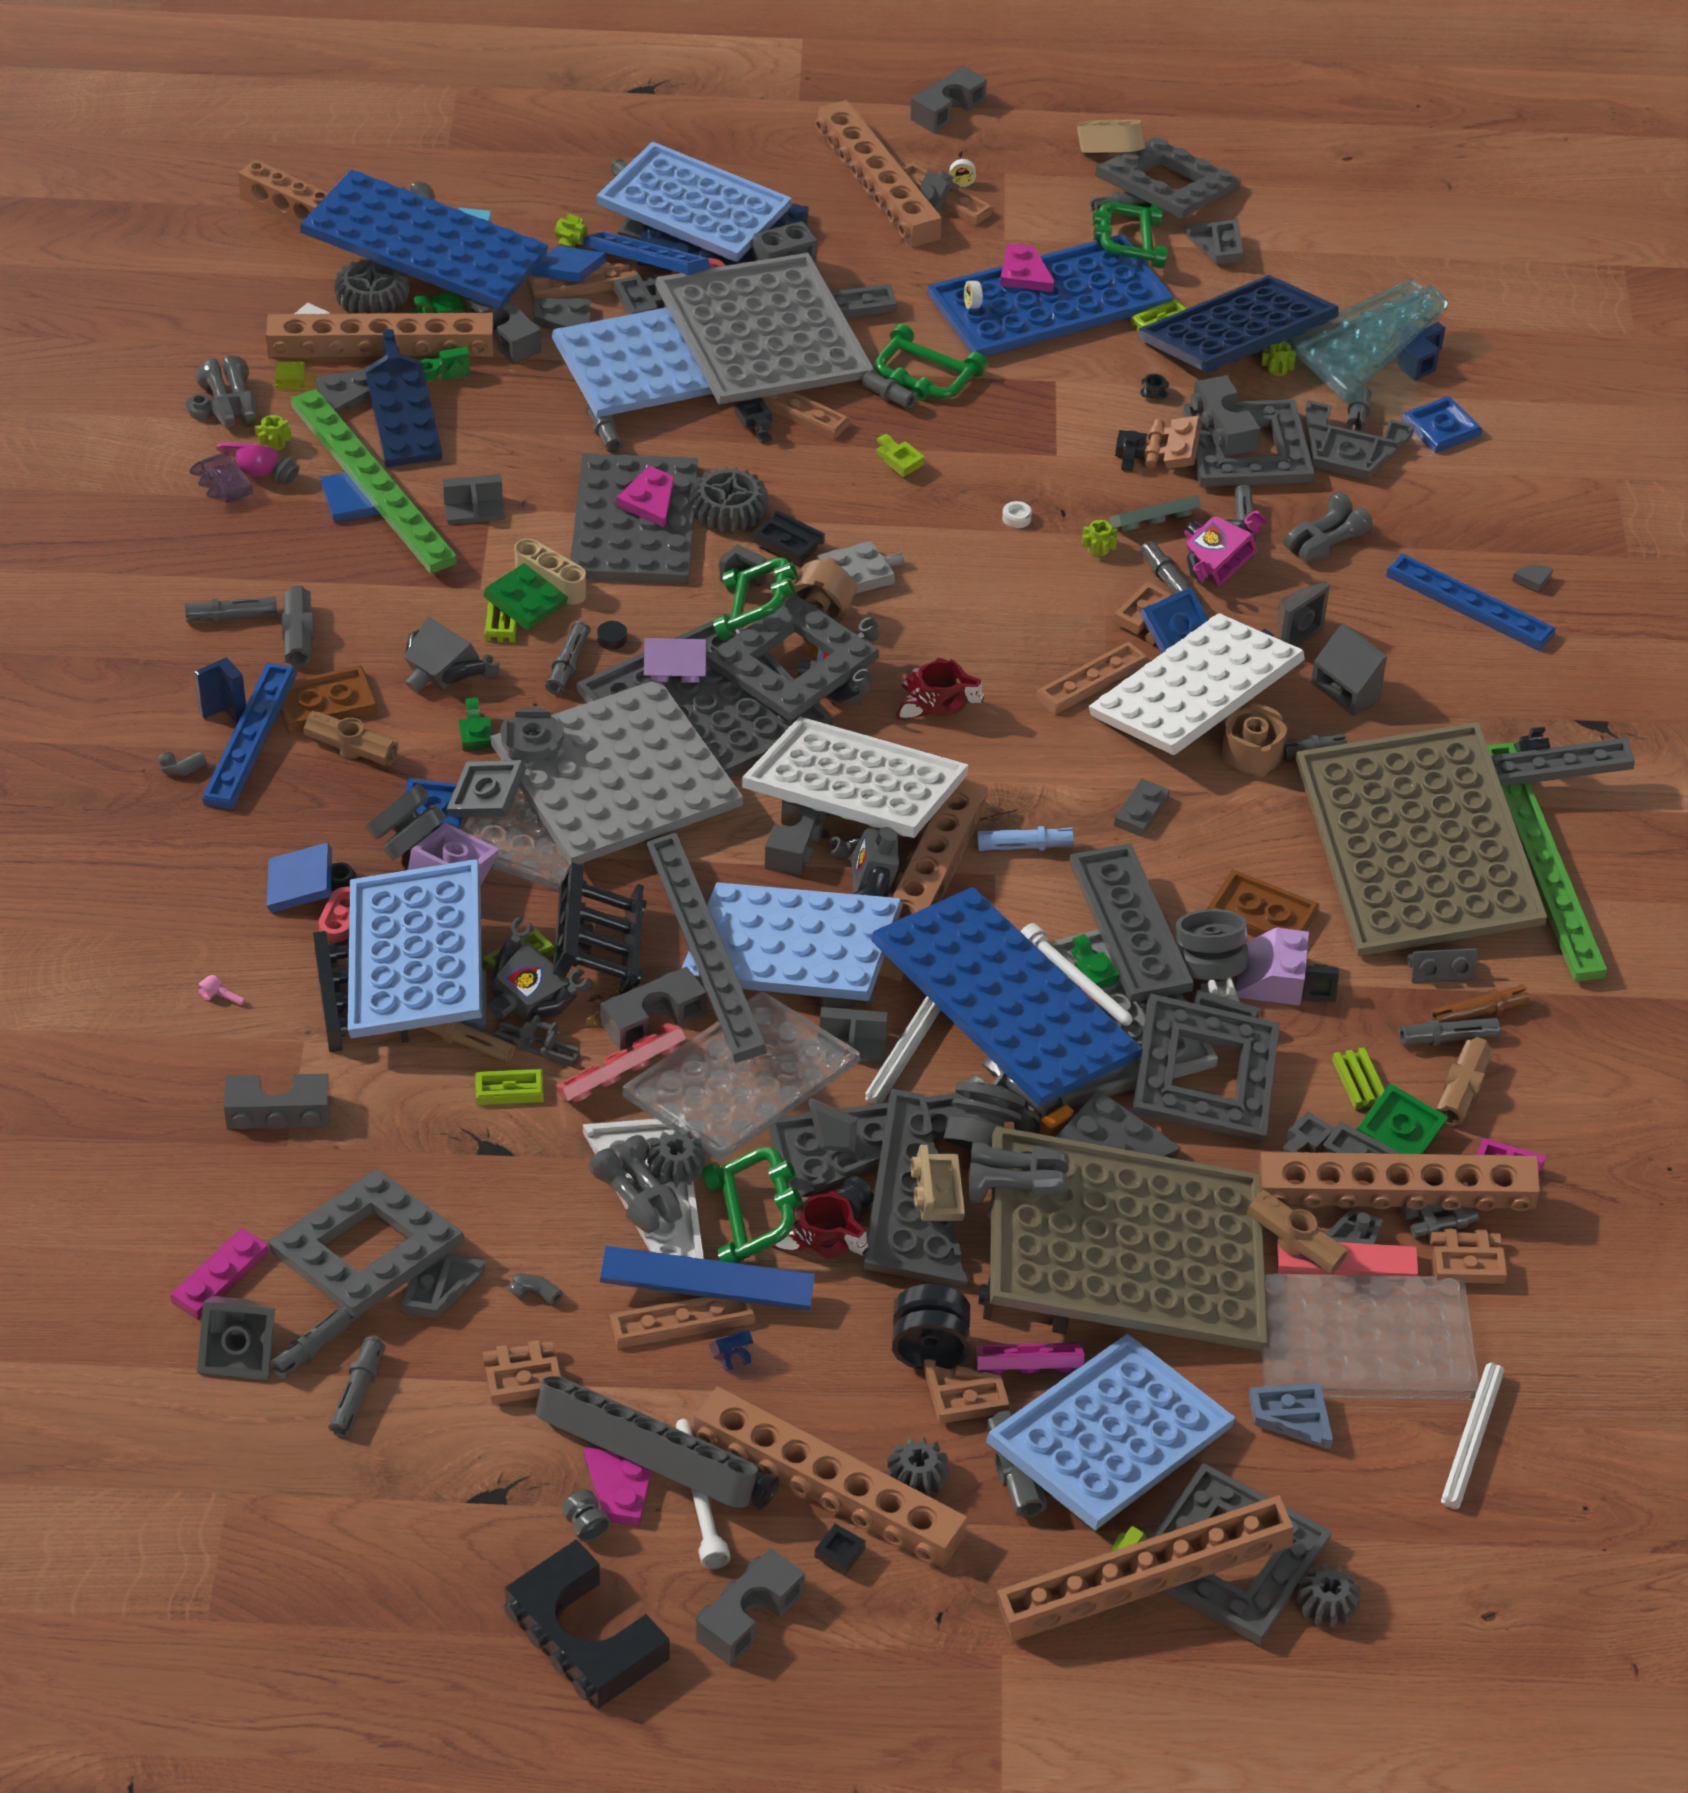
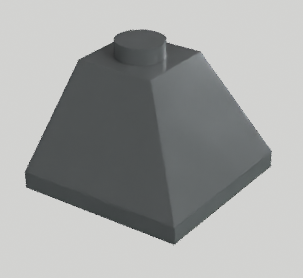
[1277,582,1330,647]
[197,1296,276,1380]

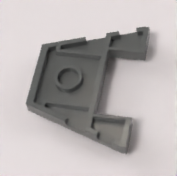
[1305,400,1415,480]

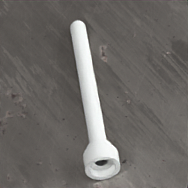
[1021,923,1133,1026]
[676,1419,731,1569]

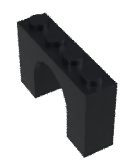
[504,1539,670,1709]

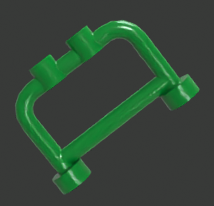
[1092,202,1167,269]
[875,324,988,401]
[713,557,798,641]
[702,1147,803,1264]

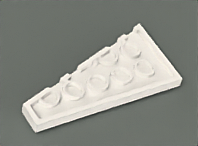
[583,1116,704,1259]

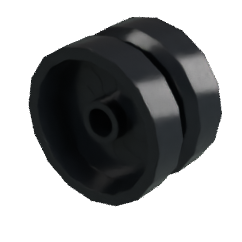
[892,1284,971,1370]

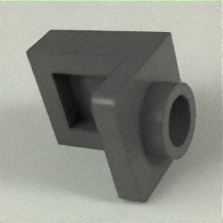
[919,170,960,213]
[719,544,766,587]

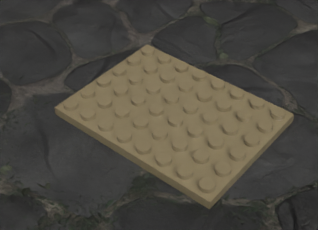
[1296,722,1547,956]
[990,1126,1267,1351]

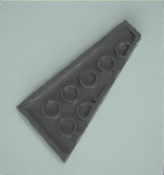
[863,1089,968,1289]
[987,1090,1181,1218]
[767,1093,968,1197]

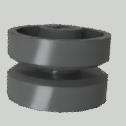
[365,783,447,861]
[1176,909,1249,980]

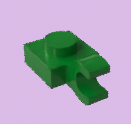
[414,292,465,313]
[421,347,470,381]
[459,697,493,751]
[1071,934,1120,989]

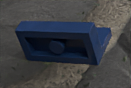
[195,657,246,724]

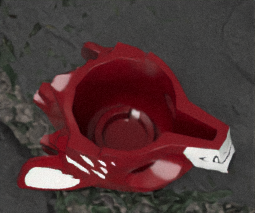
[896,658,984,719]
[772,1191,869,1259]

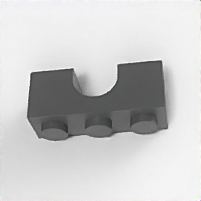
[910,66,987,133]
[466,298,542,364]
[1191,375,1260,457]
[765,800,829,876]
[600,966,707,1051]
[224,1073,330,1130]
[696,1548,805,1666]

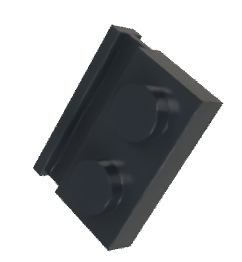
[752,510,825,565]

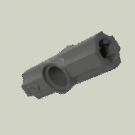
[282,586,314,668]
[987,1410,1047,1519]

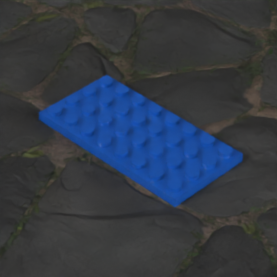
[300,169,548,310]
[927,234,1173,357]
[871,887,1142,1107]

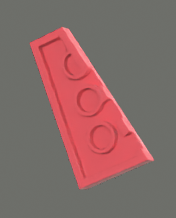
[556,1023,687,1102]

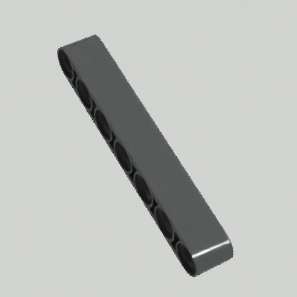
[535,1376,758,1507]

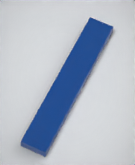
[583,231,710,275]
[1386,553,1556,652]
[202,663,297,810]
[600,1246,815,1311]

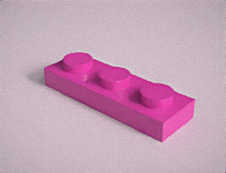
[170,1228,269,1320]
[974,1343,1084,1374]

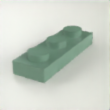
[1109,495,1201,531]

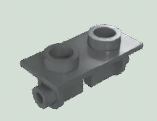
[1408,948,1477,983]

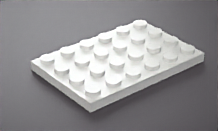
[1089,613,1305,755]
[742,717,968,838]

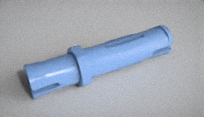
[978,826,1074,851]

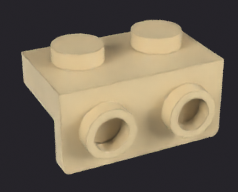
[911,1145,965,1221]

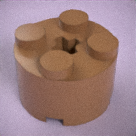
[789,557,857,623]
[1221,704,1287,777]

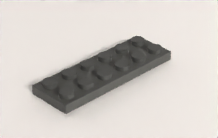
[1070,843,1194,1003]

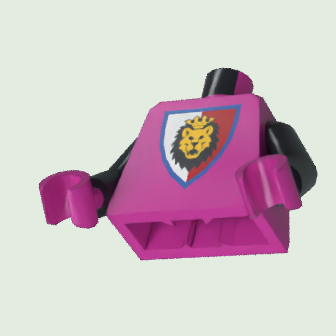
[1185,511,1267,588]

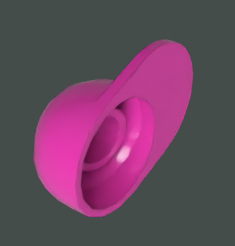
[216,443,279,477]

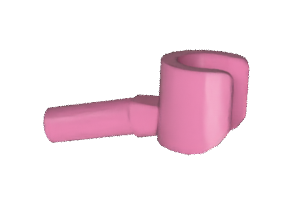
[198,975,245,1006]

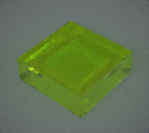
[275,362,305,388]

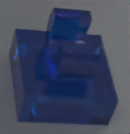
[709,1330,753,1371]

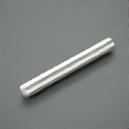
[865,996,941,1104]
[1441,1362,1504,1510]

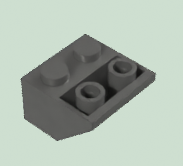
[1311,624,1387,716]

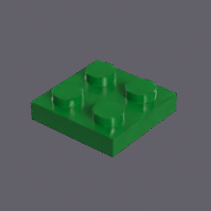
[483,563,568,631]
[1356,1083,1448,1154]

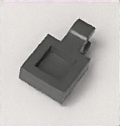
[1283,1111,1334,1153]

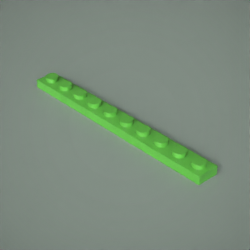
[291,389,457,574]
[1487,742,1607,982]

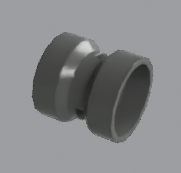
[562,1490,611,1542]

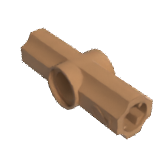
[303,711,399,766]
[1436,1037,1494,1128]
[1247,1190,1350,1274]

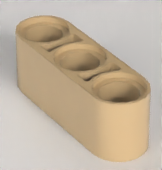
[1077,120,1145,153]
[514,538,586,605]

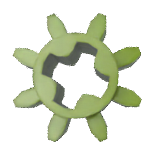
[555,213,588,248]
[1261,341,1297,376]
[255,415,292,451]
[1082,520,1118,556]

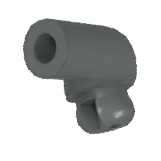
[158,752,207,776]
[508,1273,563,1305]

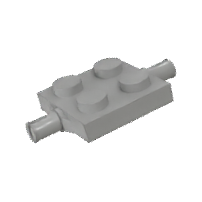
[817,541,904,594]

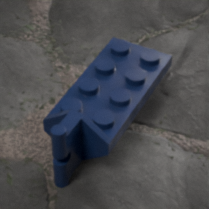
[365,329,443,467]

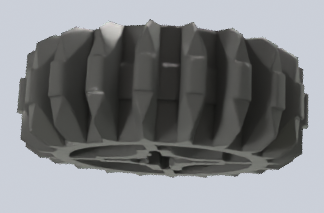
[334,258,410,314]
[690,466,768,534]

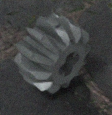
[647,1128,706,1188]
[887,1436,949,1496]
[1296,1563,1361,1630]

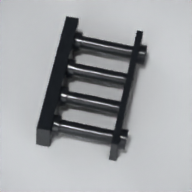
[553,862,647,995]
[313,931,409,1052]

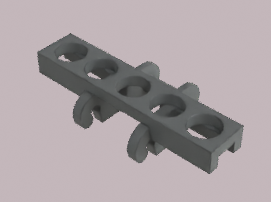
[494,1015,580,1067]

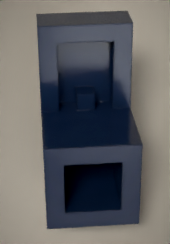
[1397,322,1446,381]

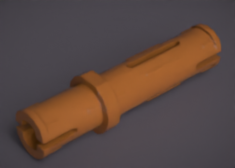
[1431,984,1530,1023]

